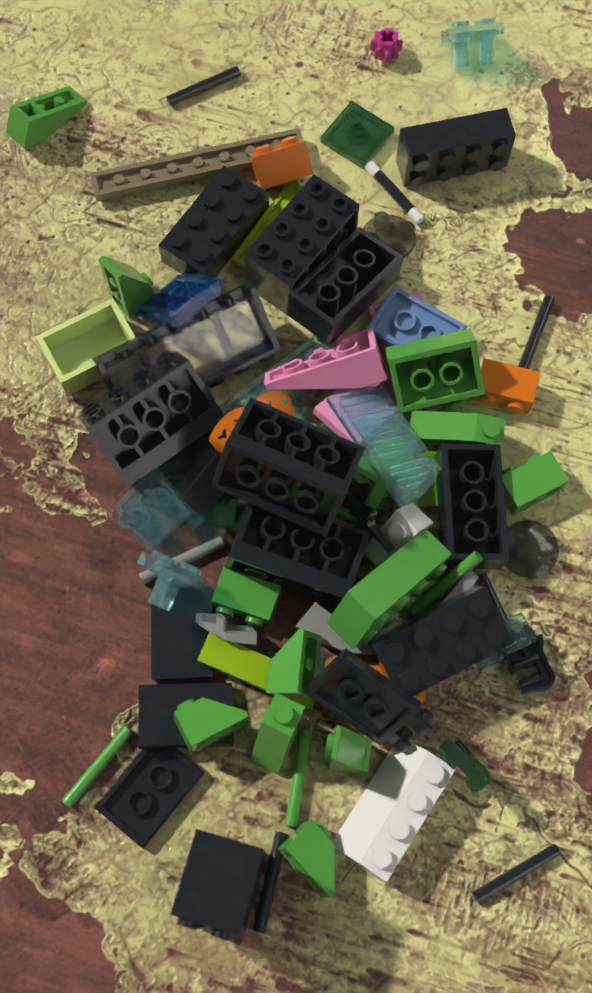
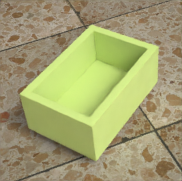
[35,298,139,396]

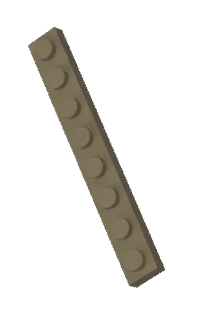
[90,128,303,202]

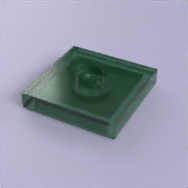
[320,100,395,169]

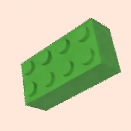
[327,528,452,649]

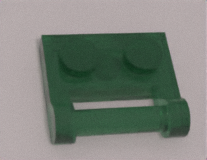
[439,735,491,792]

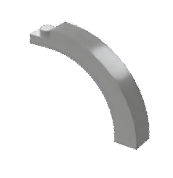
[295,571,479,655]

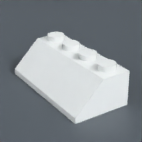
[332,744,456,883]

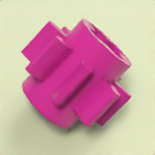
[370,28,403,63]

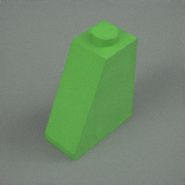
[250,693,305,774]

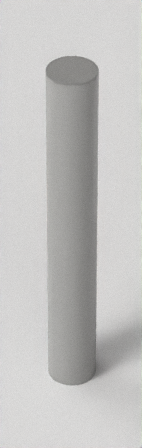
[139,536,225,585]

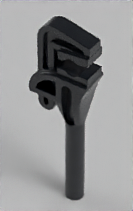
[477,573,555,695]

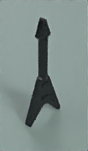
[342,493,395,553]

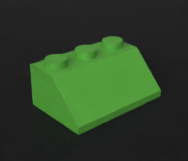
[385,328,485,413]

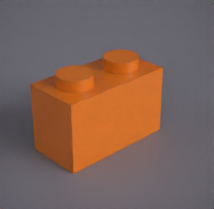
[249,136,314,189]
[473,358,541,414]

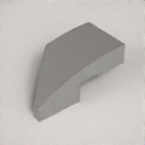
[195,613,257,645]

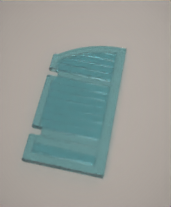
[326,384,442,508]

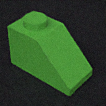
[266,629,321,698]
[174,697,249,754]
[278,820,335,898]

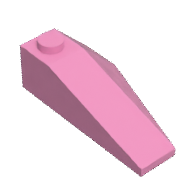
[264,327,387,390]

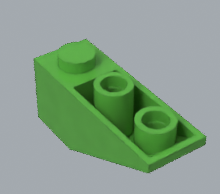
[324,725,372,775]

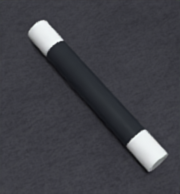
[365,161,425,225]

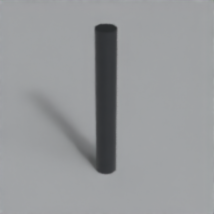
[166,66,241,106]
[518,295,555,369]
[253,831,288,934]
[472,843,561,904]

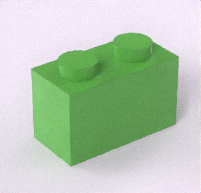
[502,451,569,516]
[211,567,282,628]

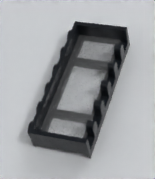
[92,283,281,391]

